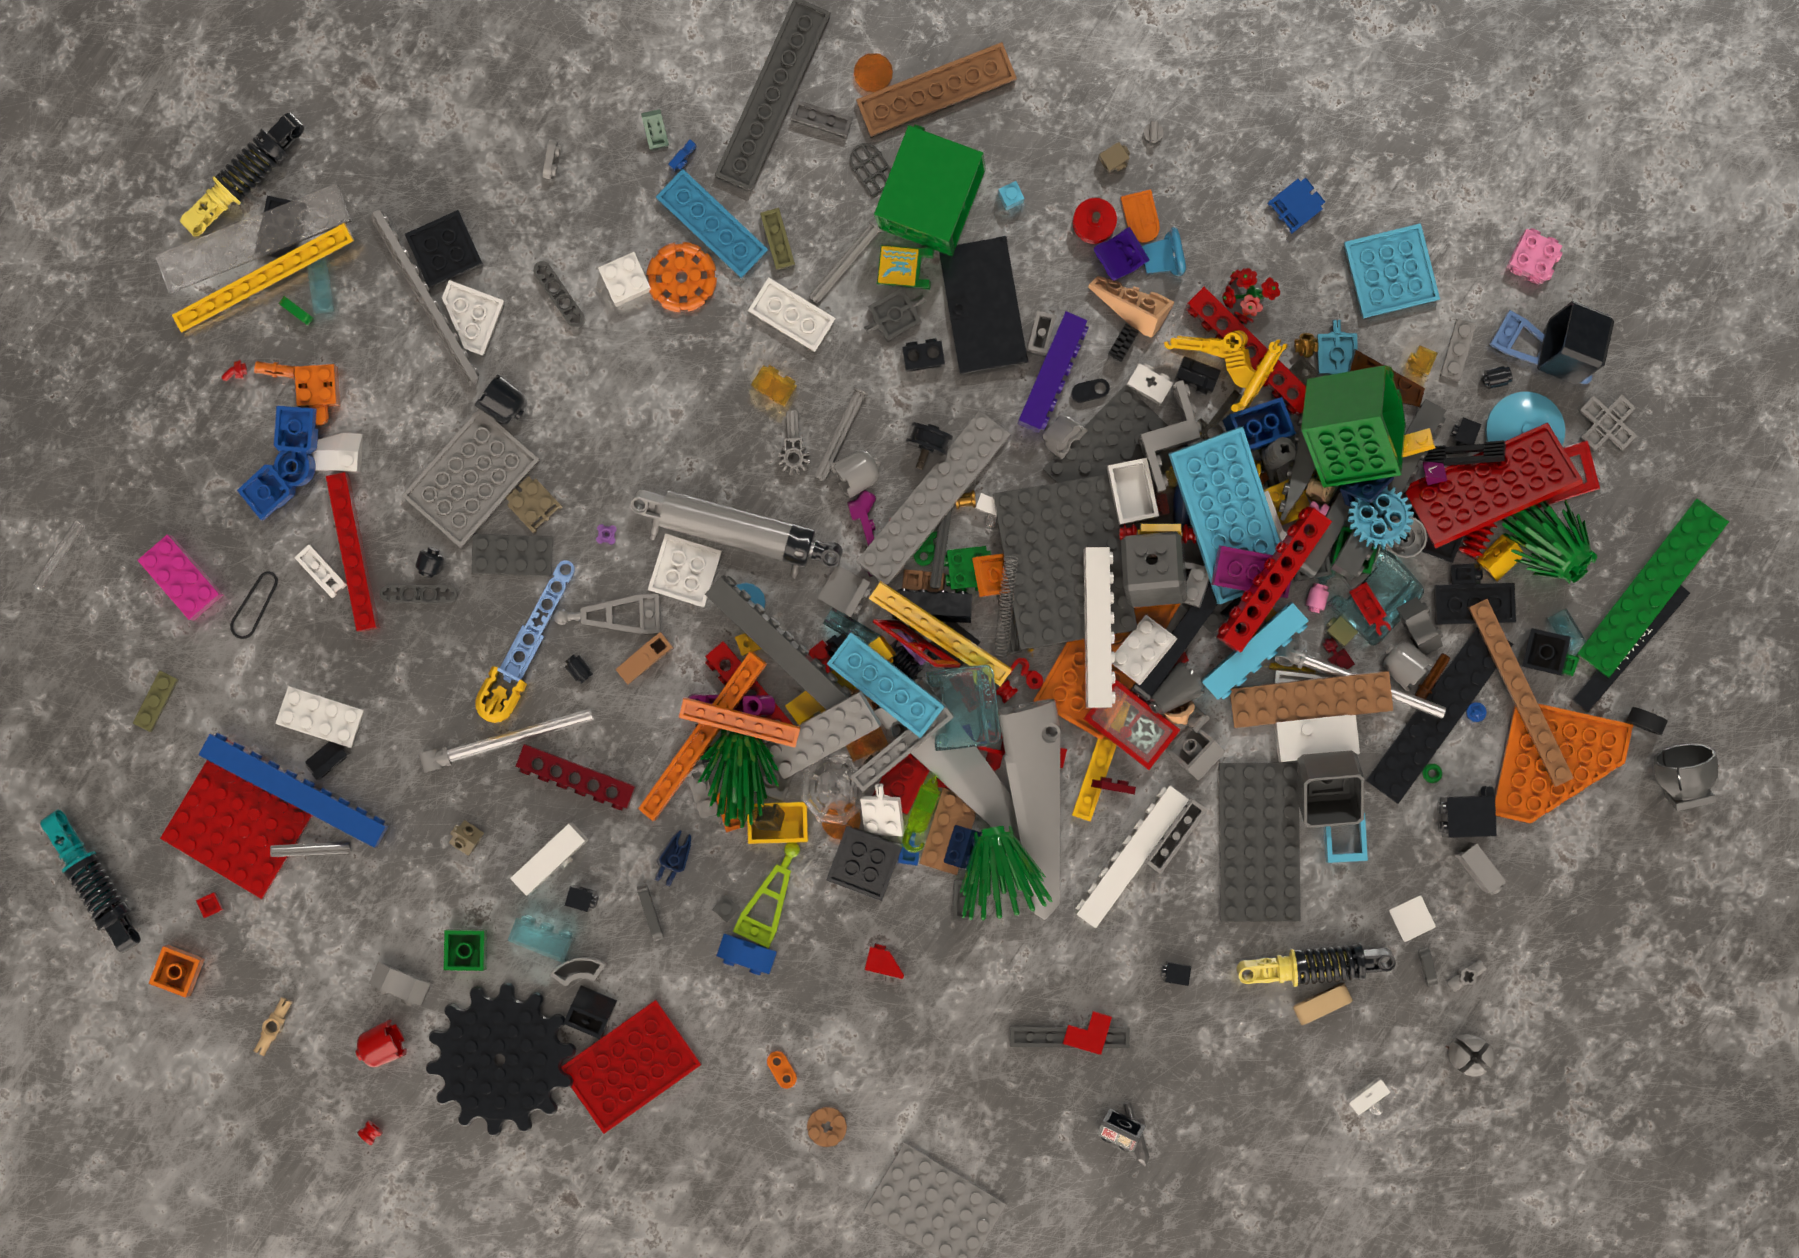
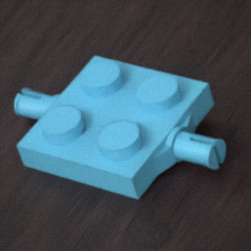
[1317,320,1358,375]

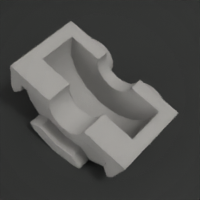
[1043,415,1088,459]

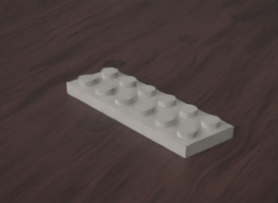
[765,691,882,779]

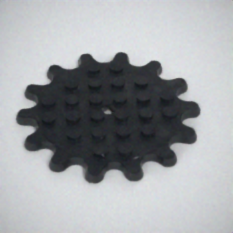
[426,982,576,1136]

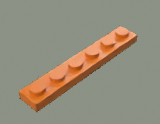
[679,697,801,748]

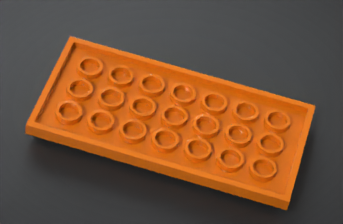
[1033,603,1181,740]

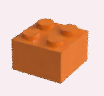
[148,945,205,998]

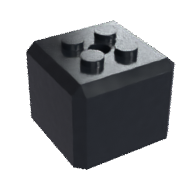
[1537,301,1614,385]

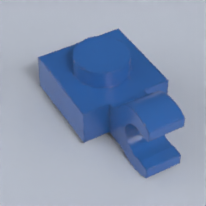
[898,829,920,866]

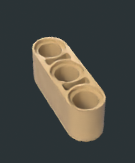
[1293,982,1353,1025]

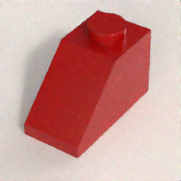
[865,943,904,979]

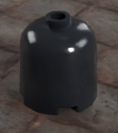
[475,374,525,424]

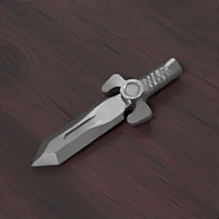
[1123,1102,1149,1167]

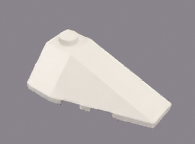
[292,433,363,473]

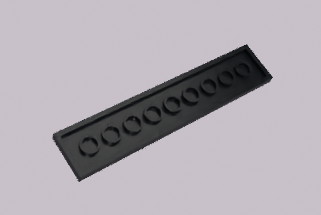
[1365,627,1514,804]

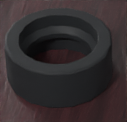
[1627,707,1668,735]

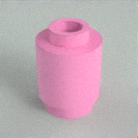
[1305,583,1329,613]

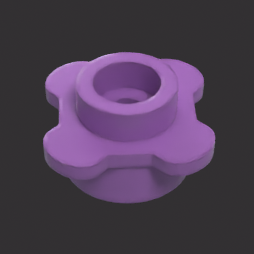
[596,524,617,545]

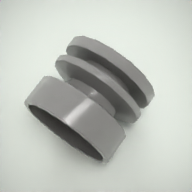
[1385,517,1427,558]

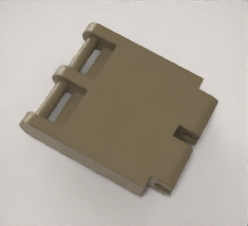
[506,476,563,533]

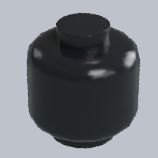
[415,547,444,578]

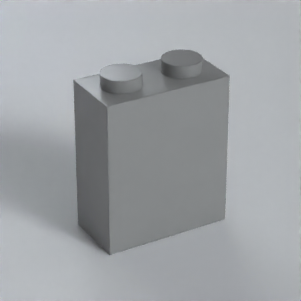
[1454,842,1506,894]

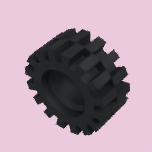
[1108,324,1139,362]

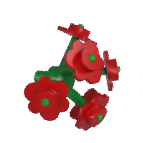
[1222,268,1281,325]

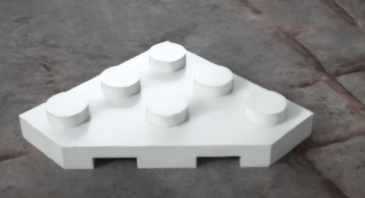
[442,280,505,356]

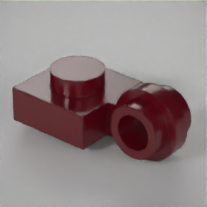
[1322,637,1355,670]

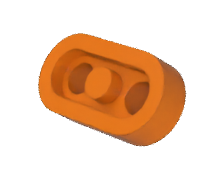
[767,1051,797,1089]

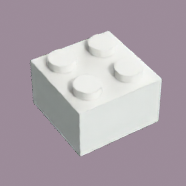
[598,252,651,307]

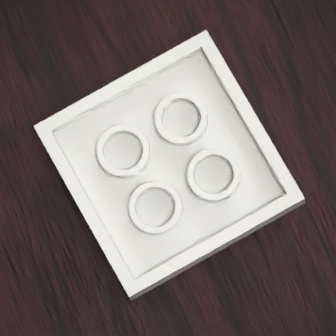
[648,533,722,608]

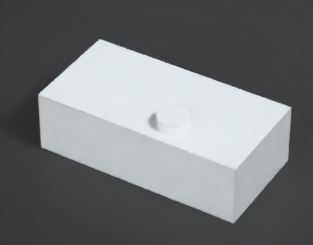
[1274,715,1360,762]
[510,823,589,896]

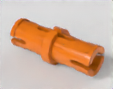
[254,361,295,379]

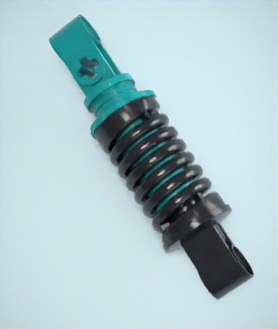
[40,809,141,953]

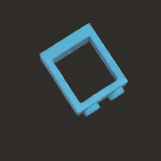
[1323,813,1368,863]

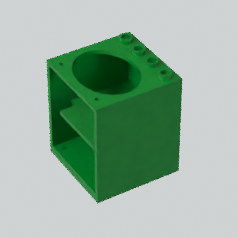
[874,124,986,256]

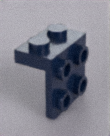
[1340,477,1394,507]

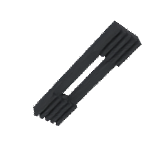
[1424,440,1506,466]

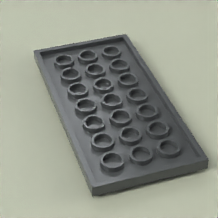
[1219,762,1301,922]

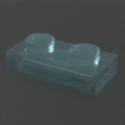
[1548,608,1586,651]

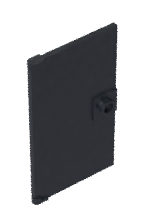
[939,236,1029,374]

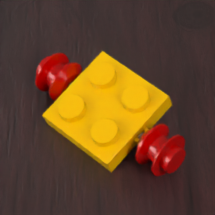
[1119,524,1196,544]

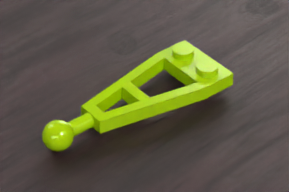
[733,842,800,948]

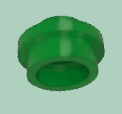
[1422,764,1442,783]

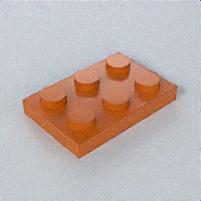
[972,554,1010,597]

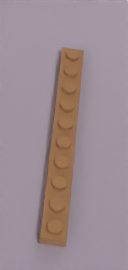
[1468,599,1574,787]

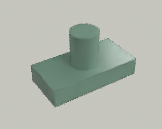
[641,109,669,149]

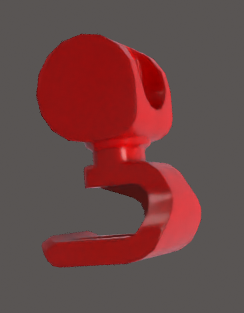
[1009,658,1043,689]

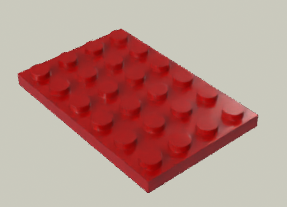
[561,999,702,1134]

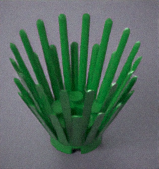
[960,826,1053,921]

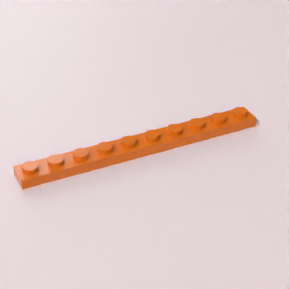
[638,652,767,821]

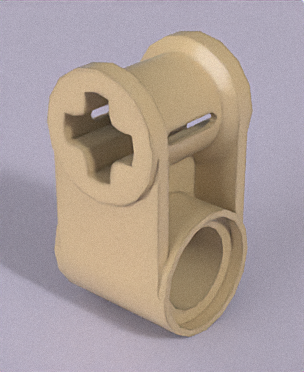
[1306,477,1335,505]

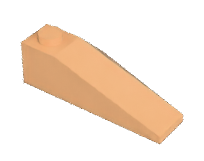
[1088,276,1174,338]

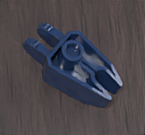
[654,830,691,887]

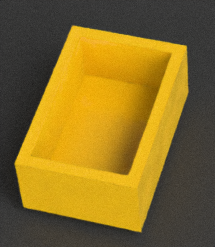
[747,802,808,844]

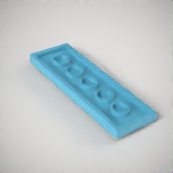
[827,632,946,738]

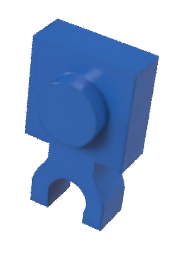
[668,139,697,173]

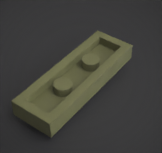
[760,208,795,271]
[133,670,179,732]

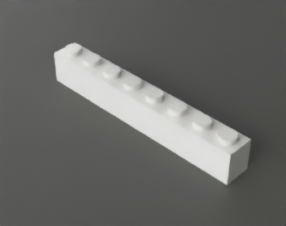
[1083,547,1116,708]
[1075,785,1189,928]

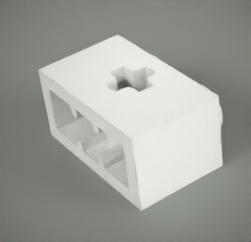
[1127,363,1173,406]

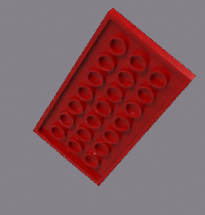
[1405,423,1583,548]

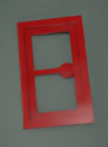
[873,619,961,668]

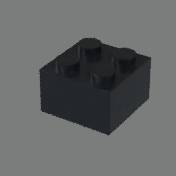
[1522,628,1573,676]

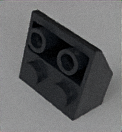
[563,985,618,1039]

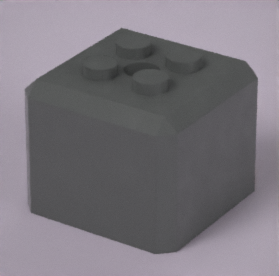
[1121,531,1188,608]
[1297,750,1364,828]

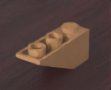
[615,632,674,685]

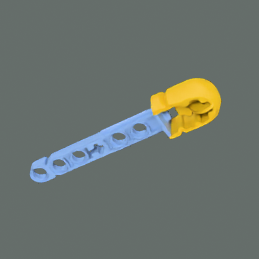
[475,560,575,723]

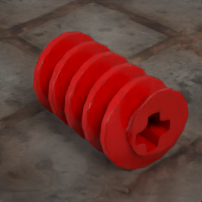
[1458,523,1498,560]

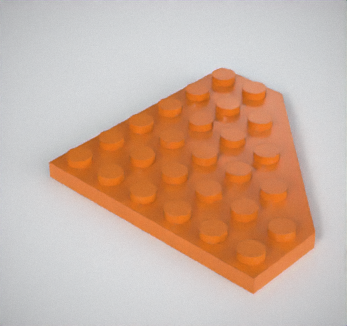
[1495,704,1633,824]

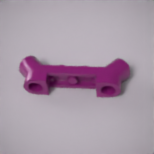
[847,490,876,578]
[688,693,775,716]

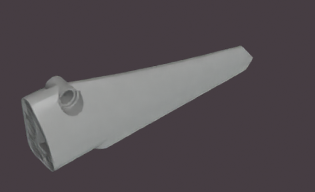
[998,699,1061,920]

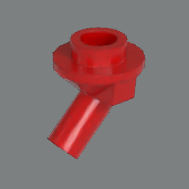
[221,359,247,381]

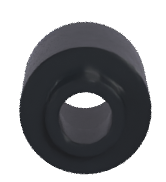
[1482,366,1513,389]
[565,654,593,684]

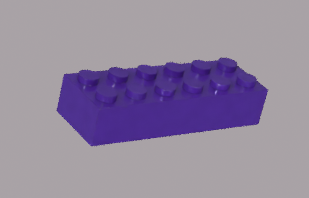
[1017,311,1089,433]

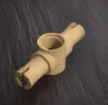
[253,997,293,1056]

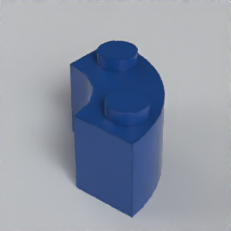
[716,933,777,975]

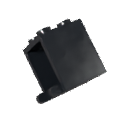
[1437,786,1497,838]

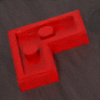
[1063,1011,1112,1055]

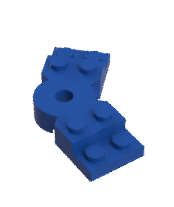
[237,406,318,520]

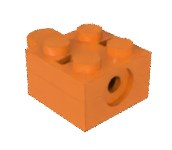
[294,364,340,426]

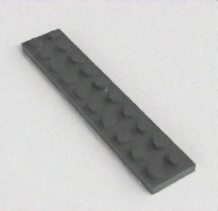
[715,0,831,192]

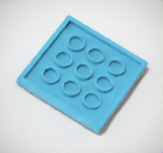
[1343,223,1440,319]

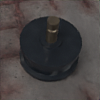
[906,422,953,470]

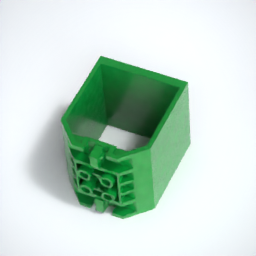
[1301,365,1406,488]

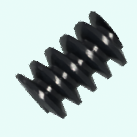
[890,640,922,679]

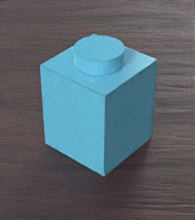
[998,181,1025,211]

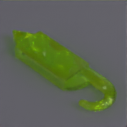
[902,776,941,853]

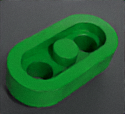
[914,531,938,566]

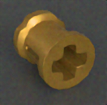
[956,490,976,509]

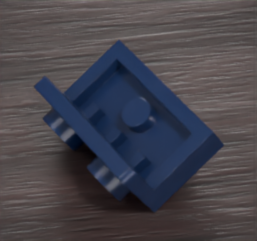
[944,825,982,869]

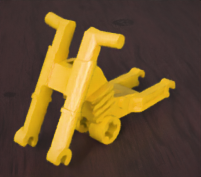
[1164,330,1288,412]

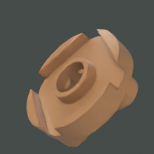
[807,1106,847,1147]

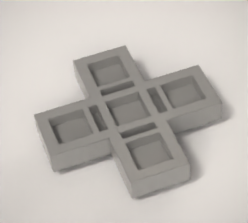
[1579,394,1637,451]

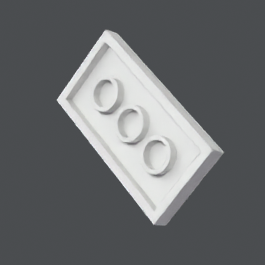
[748,277,836,352]
[275,686,364,748]

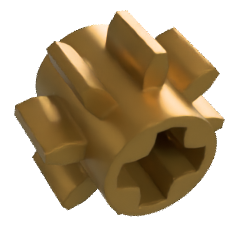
[1294,333,1319,358]

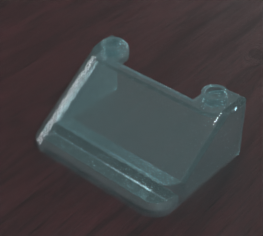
[1326,546,1424,646]
[926,665,1001,751]

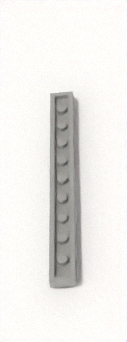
[371,210,479,387]

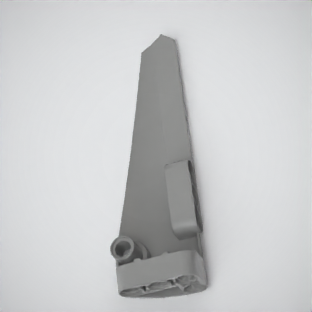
[873,677,1021,843]

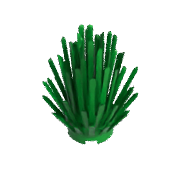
[1501,499,1597,584]
[698,729,779,828]

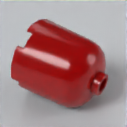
[355,1019,407,1068]

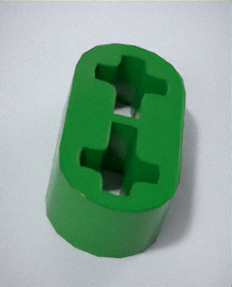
[278,296,314,326]

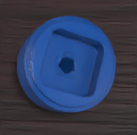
[1466,702,1487,722]

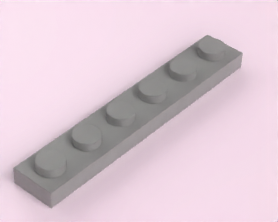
[850,701,955,792]

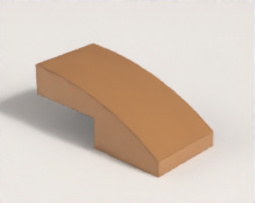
[902,569,946,592]

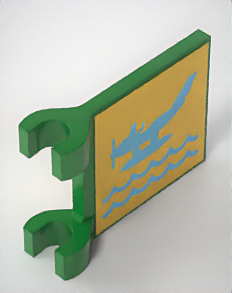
[877,245,934,290]

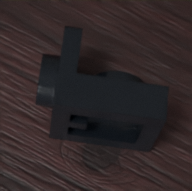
[1451,563,1483,584]

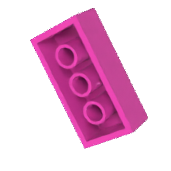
[137,534,224,621]

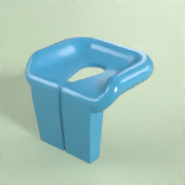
[1142,227,1186,276]

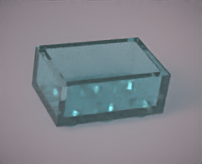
[507,914,576,963]

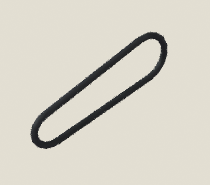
[230,571,278,639]

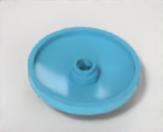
[1485,392,1565,446]

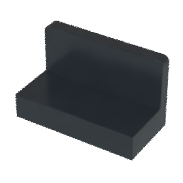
[305,741,350,780]

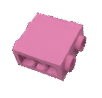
[1506,228,1563,284]

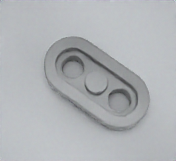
[543,139,561,179]

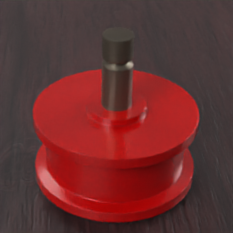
[1073,198,1117,244]

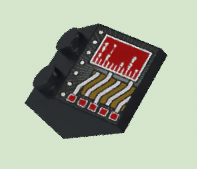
[1097,1109,1146,1152]

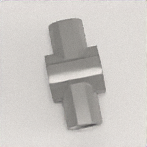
[1447,960,1487,993]

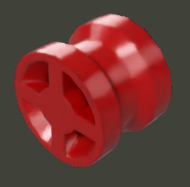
[994,679,1019,704]
[357,1120,383,1145]

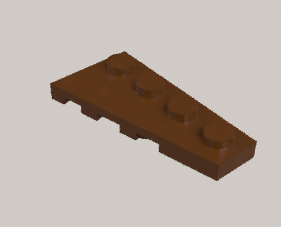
[1348,349,1425,407]

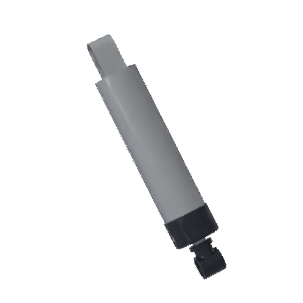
[630,490,843,579]

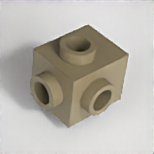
[449,820,484,856]

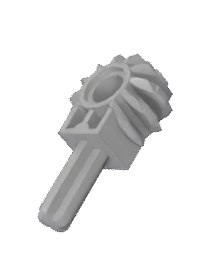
[777,410,811,476]

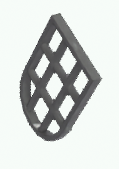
[850,143,891,197]

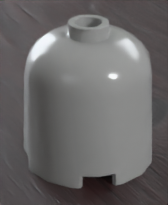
[830,450,880,499]
[1383,642,1435,692]

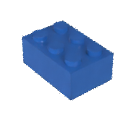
[1222,397,1296,452]

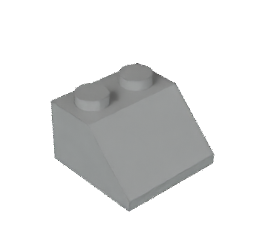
[1165,726,1225,781]

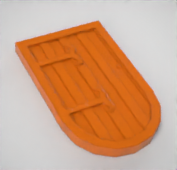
[1120,189,1160,243]

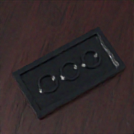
[1434,583,1516,625]

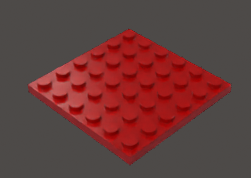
[160,739,313,899]

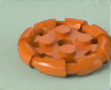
[646,242,717,312]

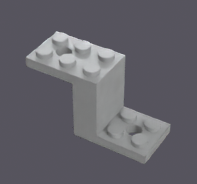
[1138,380,1202,495]

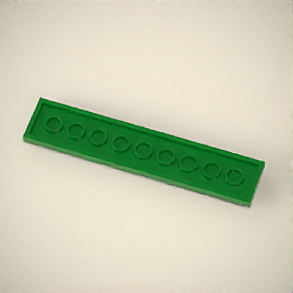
[1576,499,1729,678]

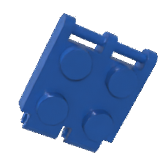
[1267,178,1325,234]

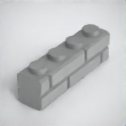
[1144,798,1207,874]

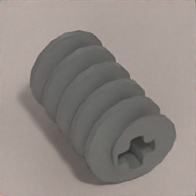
[1262,437,1296,470]

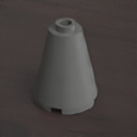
[1149,662,1205,714]

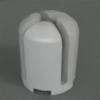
[1448,1033,1495,1077]

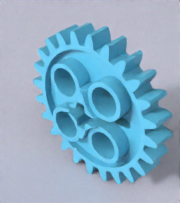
[1348,486,1414,549]

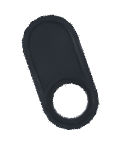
[1071,379,1110,403]

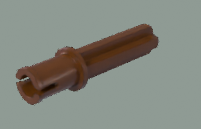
[1415,653,1450,700]

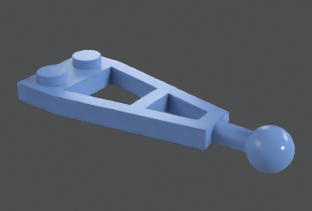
[1489,310,1593,384]

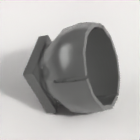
[1653,744,1718,811]

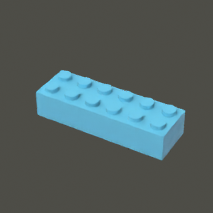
[1201,602,1309,700]

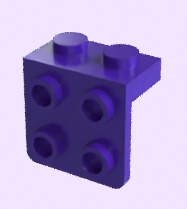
[1094,227,1150,281]

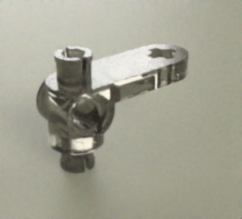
[1197,389,1241,440]

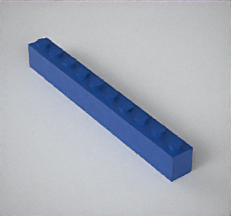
[199,732,389,848]

